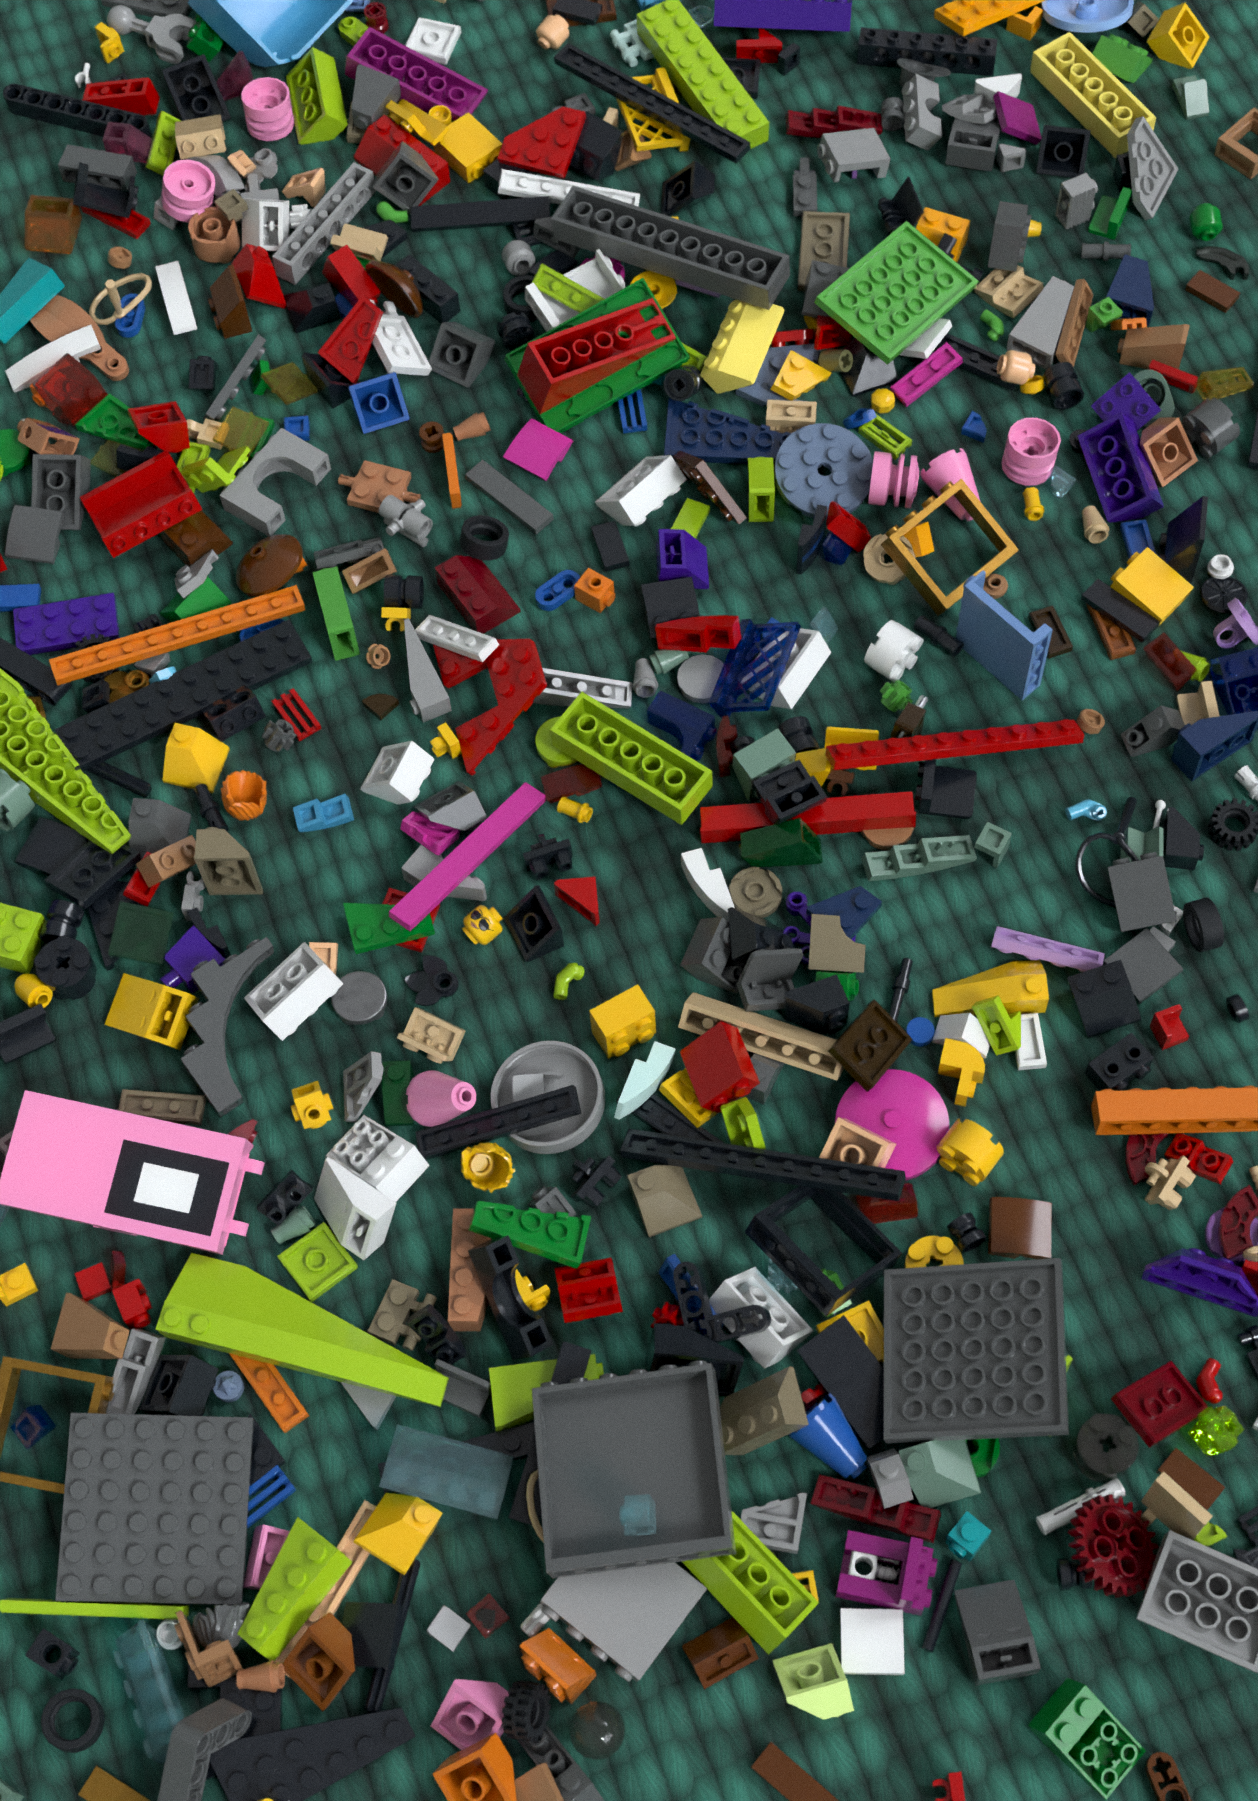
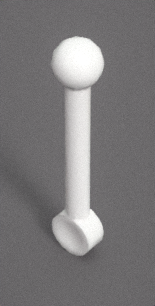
[1153,800,1166,829]

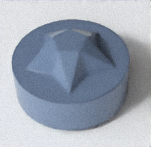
[213,1371,244,1402]

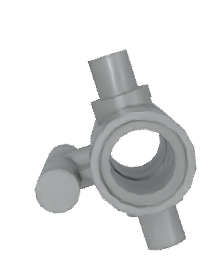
[379,495,433,547]

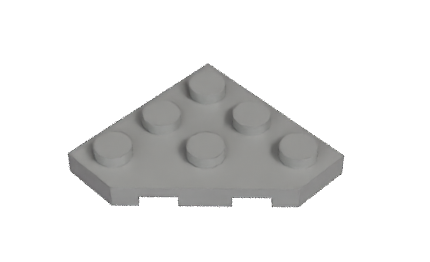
[1127,116,1178,220]

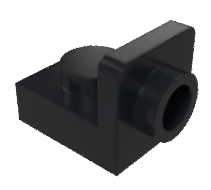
[189,356,218,391]

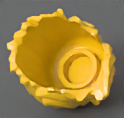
[461,1142,515,1193]

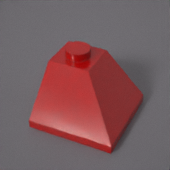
[231,243,287,308]
[127,401,190,453]

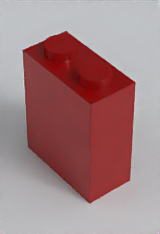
[680,1021,760,1113]

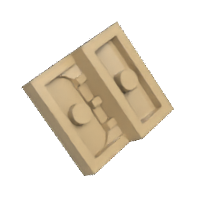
[974,265,1044,318]
[766,400,817,433]

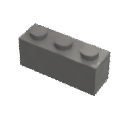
[58,145,137,192]

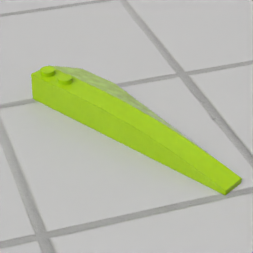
[156,1253,449,1407]

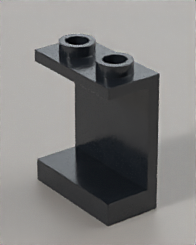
[73,162,138,218]

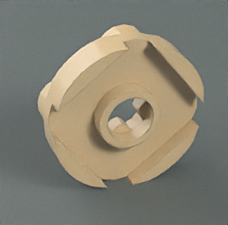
[863,534,916,585]

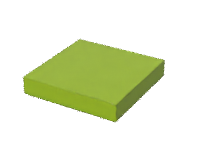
[277,1222,358,1302]

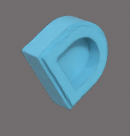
[149,666,177,684]

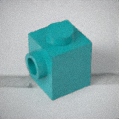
[945,1511,991,1562]

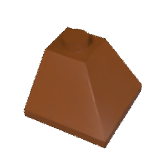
[282,1612,355,1711]

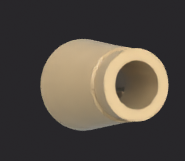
[1082,506,1109,543]

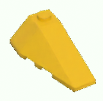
[932,960,1049,1017]

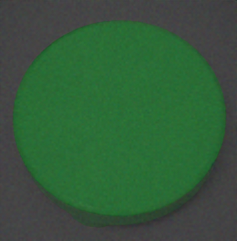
[0,429,32,477]

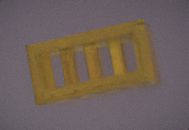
[1196,367,1254,400]

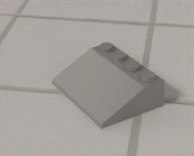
[1136,1530,1258,1673]

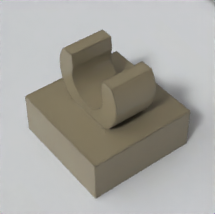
[214,189,248,222]

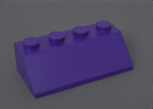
[1078,412,1164,523]

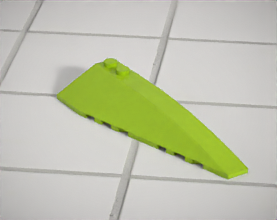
[0,669,131,854]

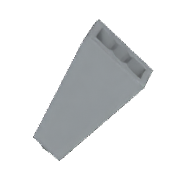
[1007,276,1074,370]

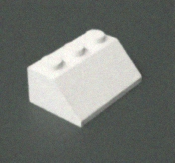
[595,455,687,527]
[740,625,831,709]
[244,942,343,1041]
[709,1267,813,1369]

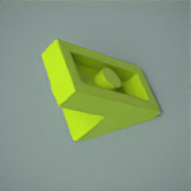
[972,995,1021,1056]

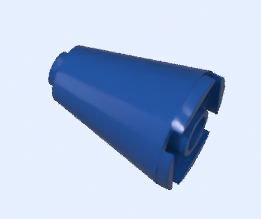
[788,1392,867,1479]

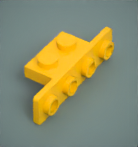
[385,99,449,146]

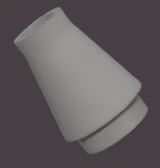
[633,658,658,698]

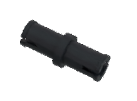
[914,615,964,657]
[191,784,229,831]

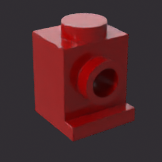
[112,1278,153,1329]

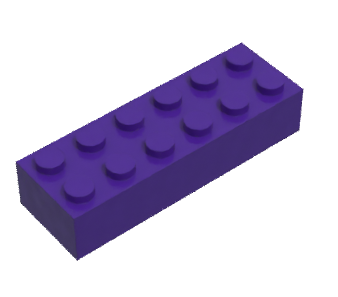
[714,0,852,32]

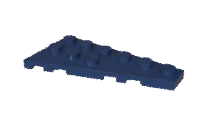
[664,397,792,465]

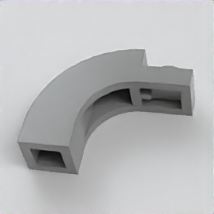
[185,155,244,199]

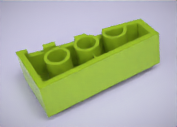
[237,1517,352,1661]

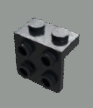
[915,759,977,819]

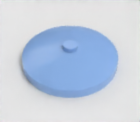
[1041,0,1134,33]

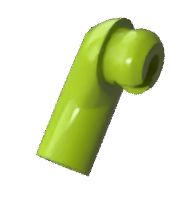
[554,963,585,1000]

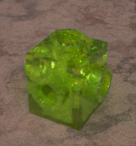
[1188,1405,1245,1456]

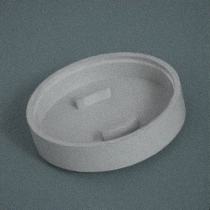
[491,1041,605,1154]

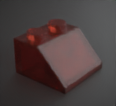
[32,353,108,426]

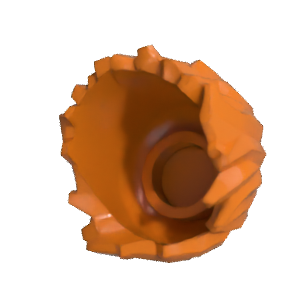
[221,770,267,821]

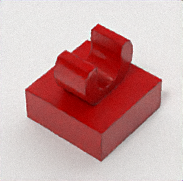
[932,1772,965,1801]

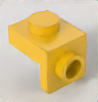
[95,22,124,63]

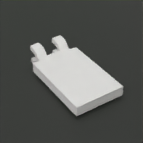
[370,300,432,376]

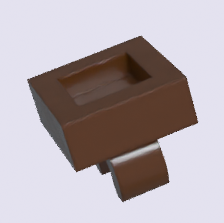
[827,768,855,796]

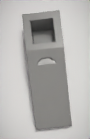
[401,845,487,901]

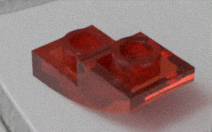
[716,715,738,777]
[541,764,602,803]

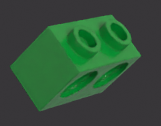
[186,13,224,62]

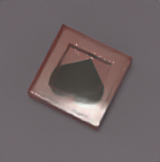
[466,1593,509,1639]

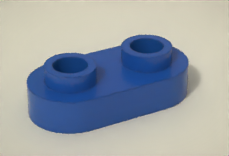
[115,294,145,338]
[535,570,580,611]

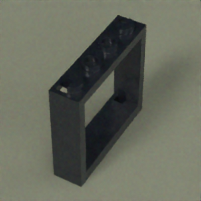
[745,1186,902,1316]

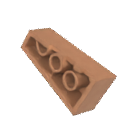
[448,1209,491,1331]

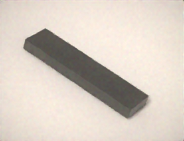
[465,459,554,535]

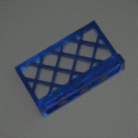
[708,619,801,718]

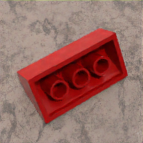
[354,114,451,206]

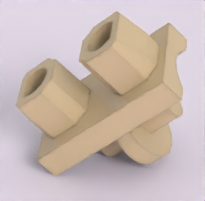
[1144,1156,1196,1210]

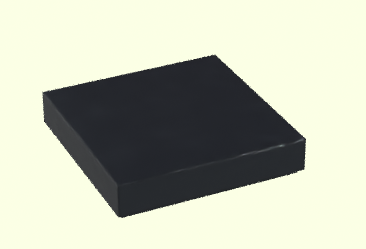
[342,1602,404,1670]

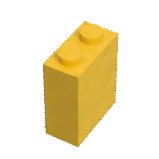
[434,112,502,184]
[1110,547,1194,628]

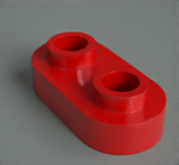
[771,328,814,347]

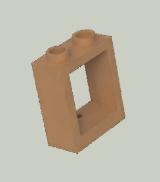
[1214,108,1258,179]

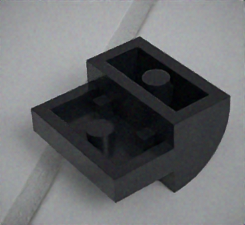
[752,760,827,825]

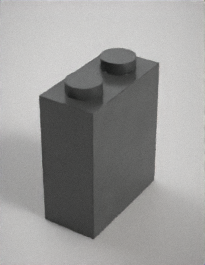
[1108,852,1177,932]

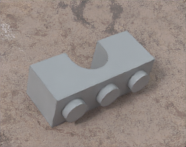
[902,74,942,151]

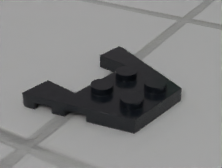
[188,1665,283,1781]

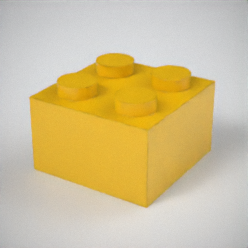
[589,984,656,1059]

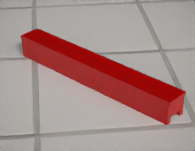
[700,791,916,843]

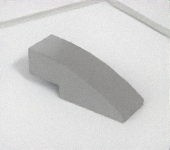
[106,1328,166,1414]

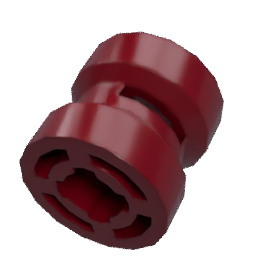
[364,2,389,34]

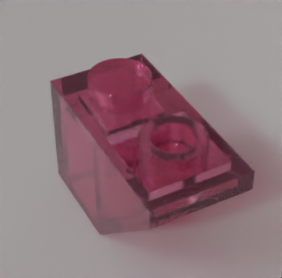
[103,122,152,163]

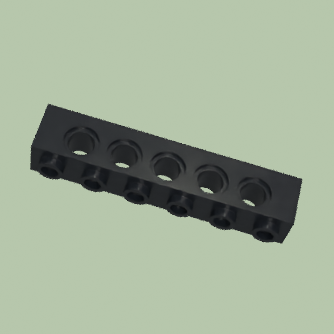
[857,27,998,76]

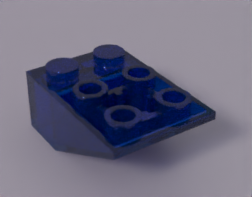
[1208,647,1258,729]

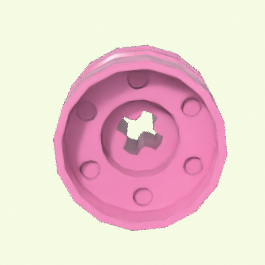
[241,77,294,141]
[1001,418,1061,486]
[868,451,920,509]

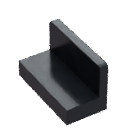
[0,1004,55,1064]

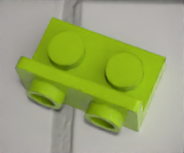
[720,1097,766,1150]

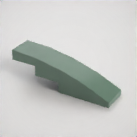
[861,835,977,881]

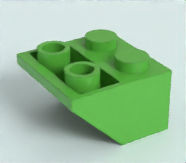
[1092,34,1153,83]

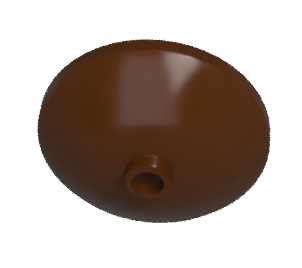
[366,260,423,318]
[236,534,303,597]

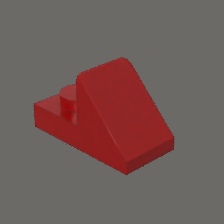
[736,28,782,63]

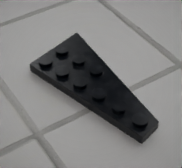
[209,1706,416,1801]

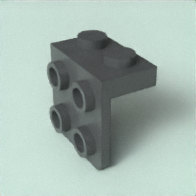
[736,948,803,1012]

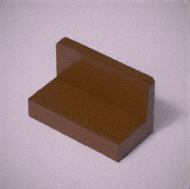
[682,1617,759,1689]

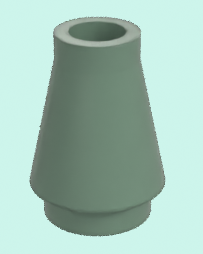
[649,649,689,675]
[271,1205,316,1244]

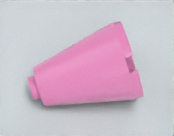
[920,448,981,521]
[406,1071,476,1127]

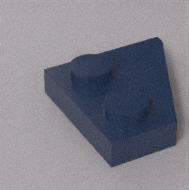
[806,886,882,940]

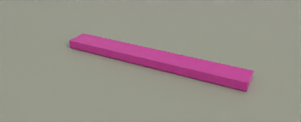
[389,782,546,931]

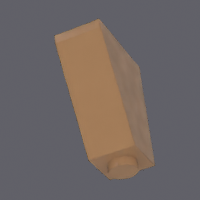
[1117,324,1190,369]
[51,1293,129,1359]

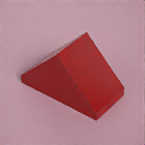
[814,315,853,350]
[554,876,600,926]

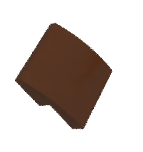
[988,1197,1052,1259]

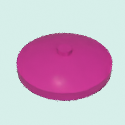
[835,1069,949,1181]

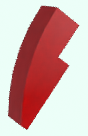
[655,615,741,653]

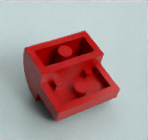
[555,1257,623,1323]

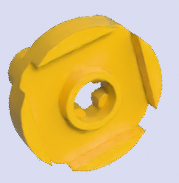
[905,1236,964,1268]

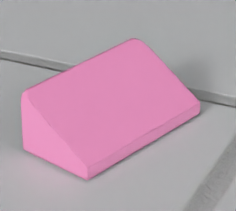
[244,1525,290,1590]

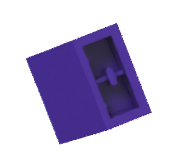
[656,529,709,589]

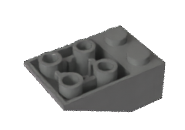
[946,117,1001,172]
[954,1580,1041,1686]

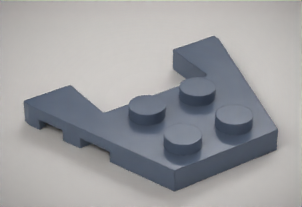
[736,343,821,407]

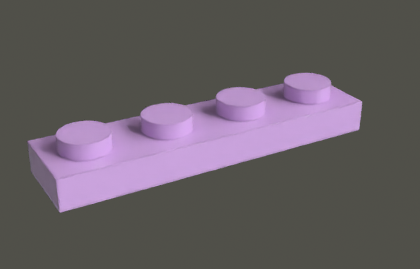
[991,926,1105,972]

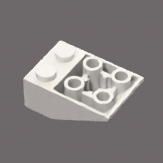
[326,1115,429,1202]
[314,1157,396,1260]

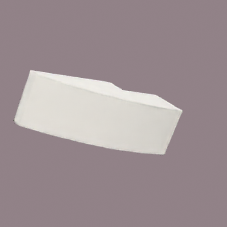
[681,848,735,922]

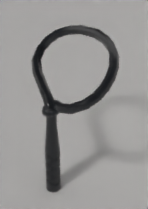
[1075,797,1139,908]

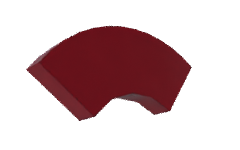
[1125,1133,1168,1186]
[1218,1185,1258,1260]

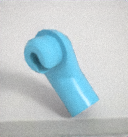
[1065,799,1107,821]

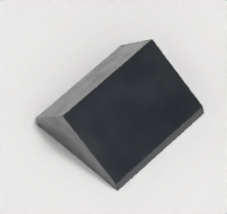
[1036,125,1091,178]
[302,352,359,409]
[503,885,564,962]

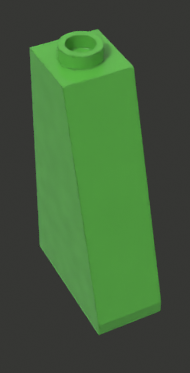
[312,567,360,661]

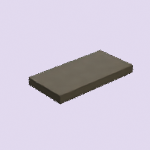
[798,211,850,291]

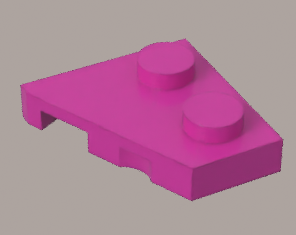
[400,811,461,856]

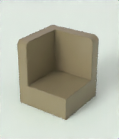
[1126,1,1160,38]

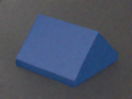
[348,372,410,434]

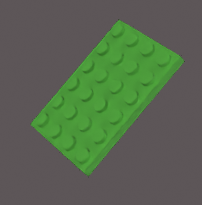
[814,221,979,365]

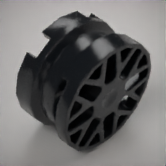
[497,312,535,350]

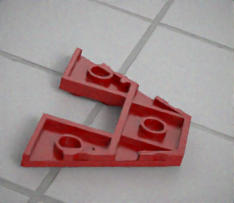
[433,639,547,775]

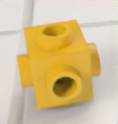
[291,1081,334,1129]

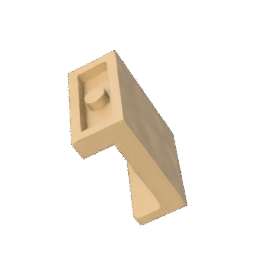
[175,114,226,159]

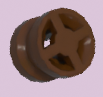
[419,421,444,453]

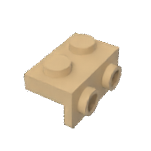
[397,1007,466,1064]

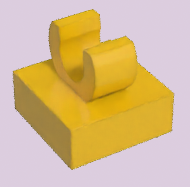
[381,607,411,631]
[430,722,462,759]

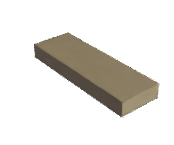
[118,1089,206,1125]

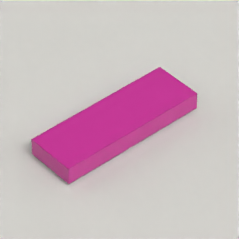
[890,342,963,407]

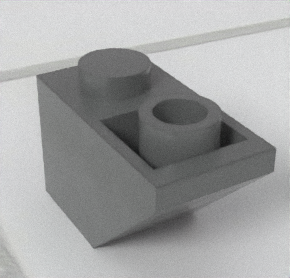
[1120,705,1185,757]

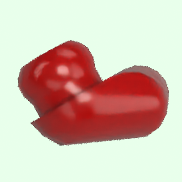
[1196,1358,1223,1404]

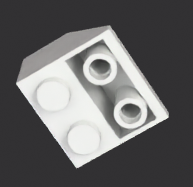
[242,198,289,251]

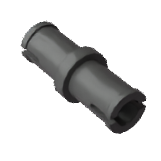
[1081,241,1131,261]

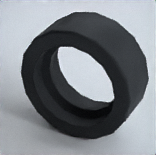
[503,275,538,322]
[459,515,509,561]
[1183,897,1224,953]
[41,1688,105,1753]

